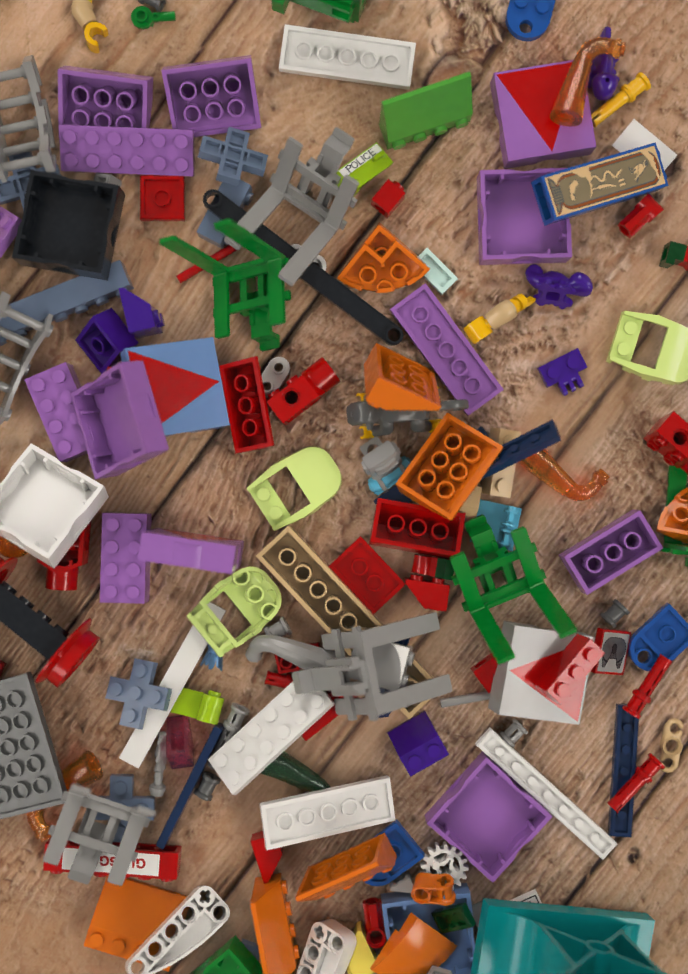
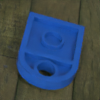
[505,0,556,42]
[628,603,688,671]
[365,820,425,886]

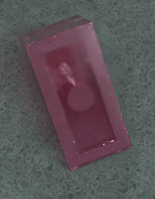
[166,715,194,769]

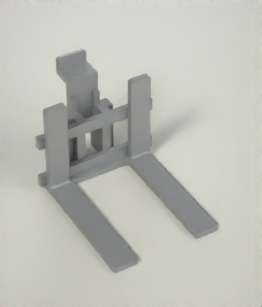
[224,127,359,286]
[292,612,452,721]
[43,784,157,886]

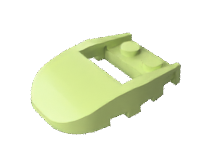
[606,311,688,385]
[247,446,342,531]
[186,566,282,658]

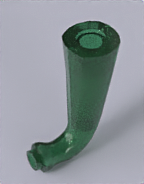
[260,752,331,792]

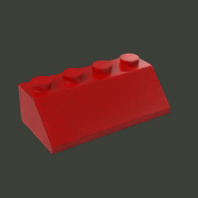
[219,356,275,454]
[369,498,466,559]

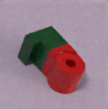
[659,241,688,271]
[411,554,454,581]

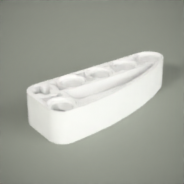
[125,885,230,974]
[296,919,357,974]

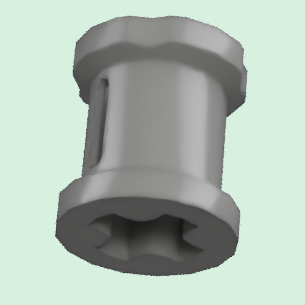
[264,617,292,637]
[499,718,529,748]

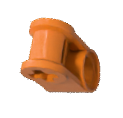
[411,872,456,906]

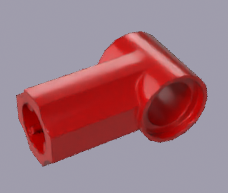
[617,193,664,238]
[362,897,386,948]

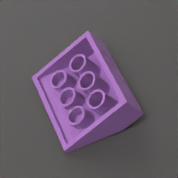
[161,55,261,137]
[58,65,153,133]

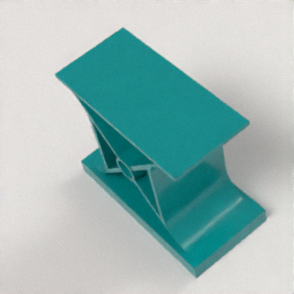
[471,898,666,974]

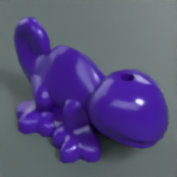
[582,26,620,100]
[525,264,593,309]

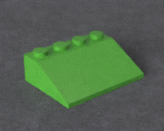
[379,71,473,150]

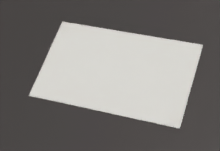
[612,119,677,171]

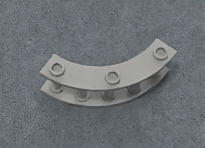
[0,55,56,183]
[0,291,54,425]

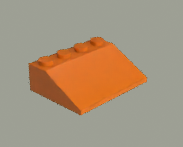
[364,343,441,411]
[396,412,504,521]
[295,833,397,902]
[250,873,300,974]
[83,875,189,972]

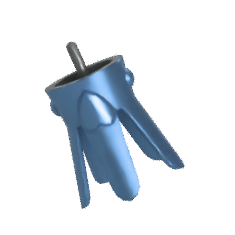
[200,644,223,671]

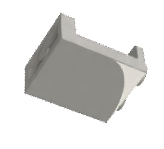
[348,642,415,691]

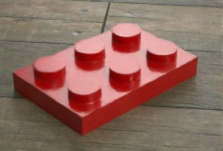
[329,536,406,614]

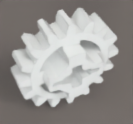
[420,841,469,890]

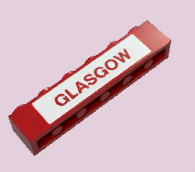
[43,836,182,882]

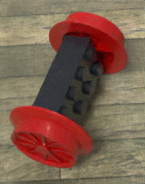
[0,557,100,688]

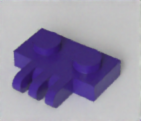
[537,348,588,396]

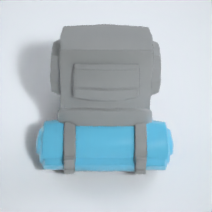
[360,436,412,496]

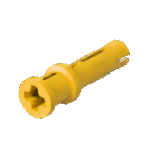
[591,72,651,128]

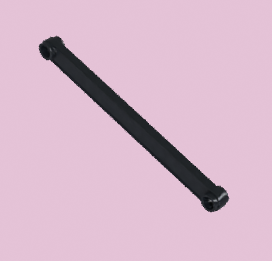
[203,189,403,346]

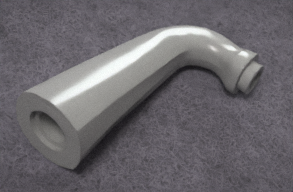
[245,635,336,670]

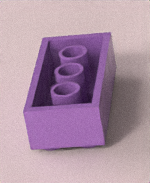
[24,362,87,462]
[559,509,663,595]
[100,512,152,604]

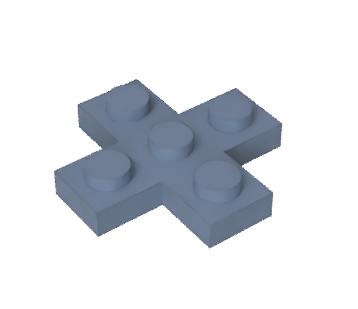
[198,127,268,187]
[0,152,61,210]
[105,658,172,729]
[95,774,155,842]

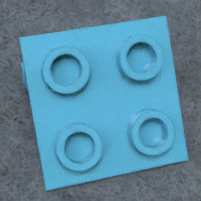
[470,499,522,551]

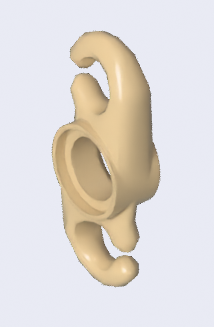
[660,718,684,773]

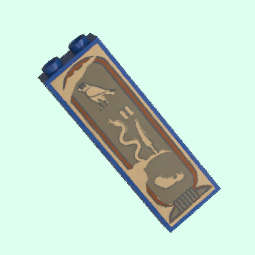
[531,142,669,226]

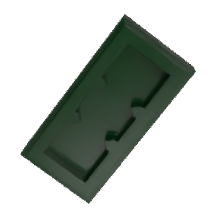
[431,902,476,934]

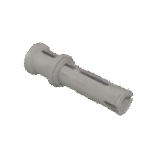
[207,703,250,770]

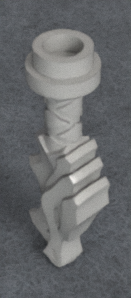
[149,731,169,797]

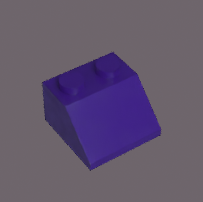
[118,287,165,339]
[75,308,139,374]
[387,710,449,777]

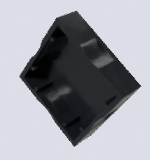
[12,170,125,281]

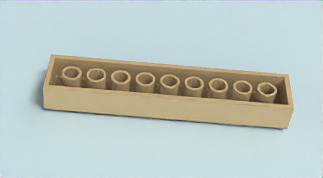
[256,524,434,719]

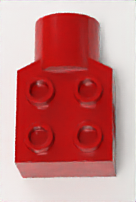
[267,357,341,426]
[643,411,688,475]
[37,520,92,591]

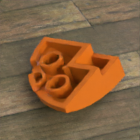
[337,222,430,293]
[656,487,688,544]
[370,912,457,974]

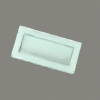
[418,248,458,295]

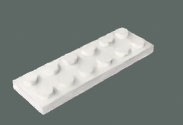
[279,24,416,90]
[208,682,335,795]
[259,775,396,850]

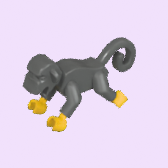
[346,386,469,439]

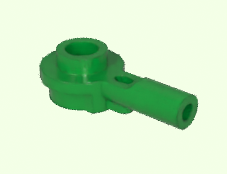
[131,6,176,30]

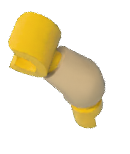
[71,0,109,53]
[464,293,536,344]

